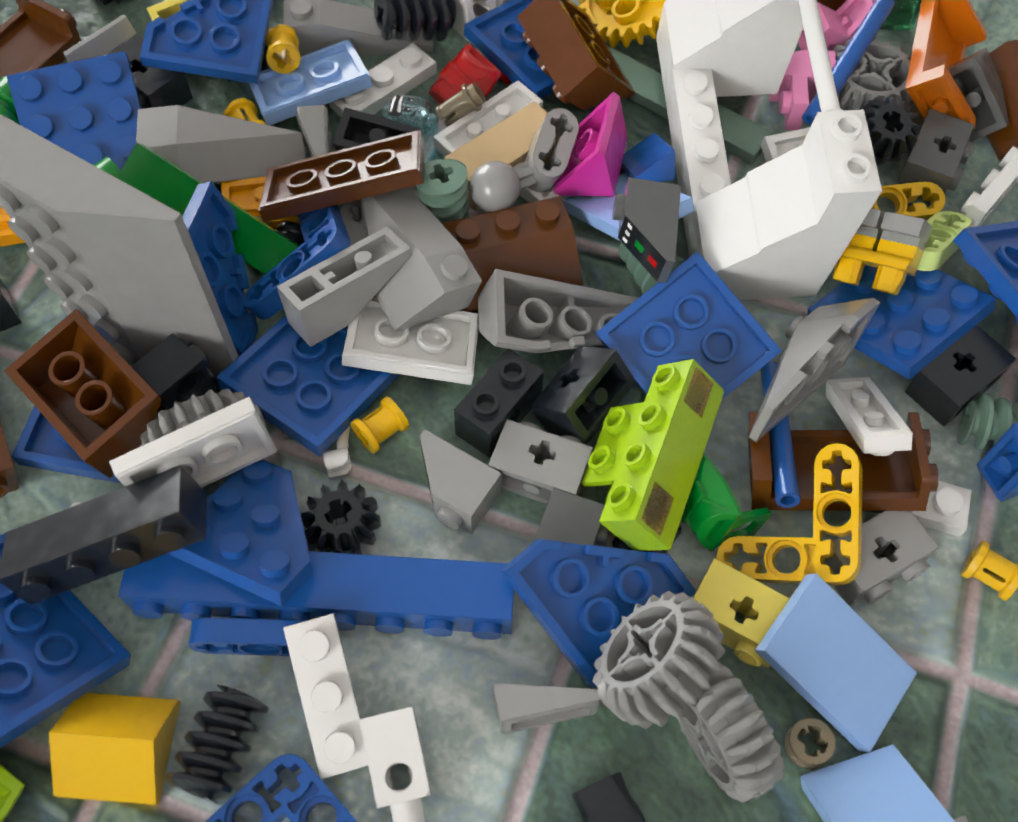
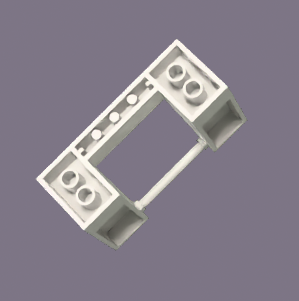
[656,0,882,300]

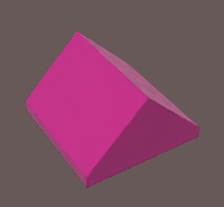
[553,92,628,197]

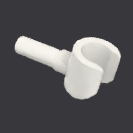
[323,426,352,478]

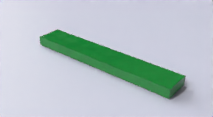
[117,143,300,274]

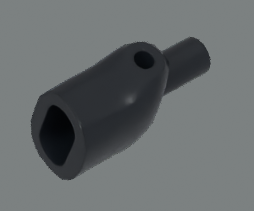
[572,772,646,822]

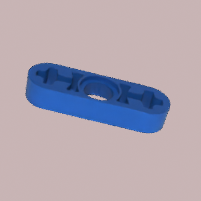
[188,618,306,656]

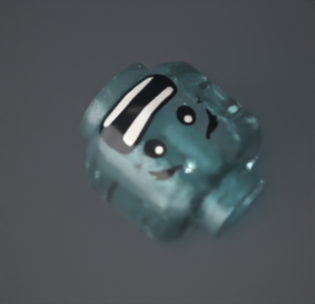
[381,94,439,144]

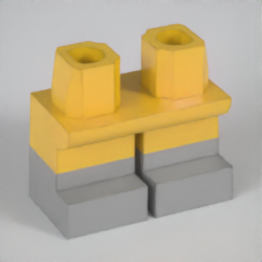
[833,208,932,295]

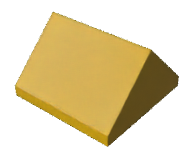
[49,693,181,806]

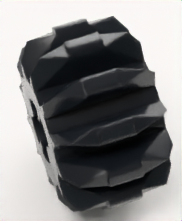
[859,95,921,166]
[301,479,381,554]

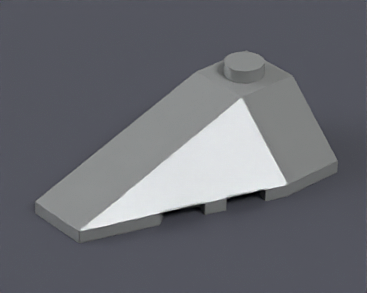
[283,0,434,57]
[136,105,306,183]
[359,187,482,332]
[478,269,638,354]
[749,298,880,442]

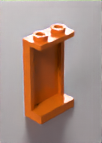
[905,0,987,129]

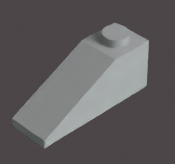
[277,226,412,347]

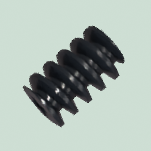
[374,0,456,41]
[164,685,269,805]

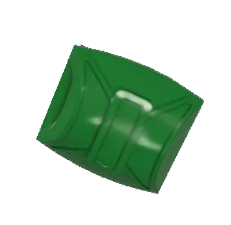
[681,453,772,552]

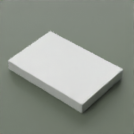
[342,297,479,385]
[109,397,278,487]

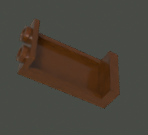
[0,0,82,78]
[748,412,939,511]

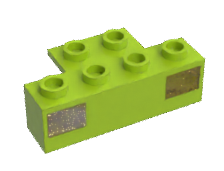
[581,359,724,551]

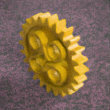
[578,0,666,48]

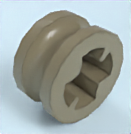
[784,718,836,769]

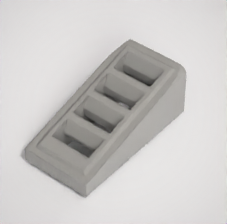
[296,105,332,157]
[493,683,601,734]

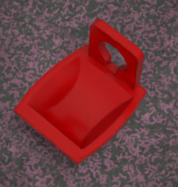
[428,44,511,105]

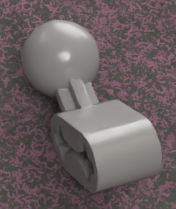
[470,108,579,212]

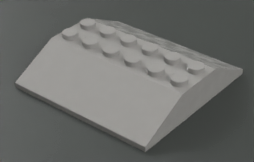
[0,114,239,377]

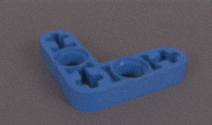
[244,205,351,320]
[205,754,357,822]

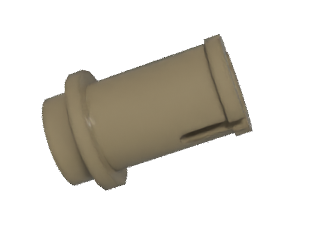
[435,82,486,127]

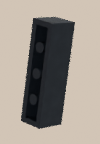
[0,465,207,605]

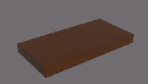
[258,130,425,223]

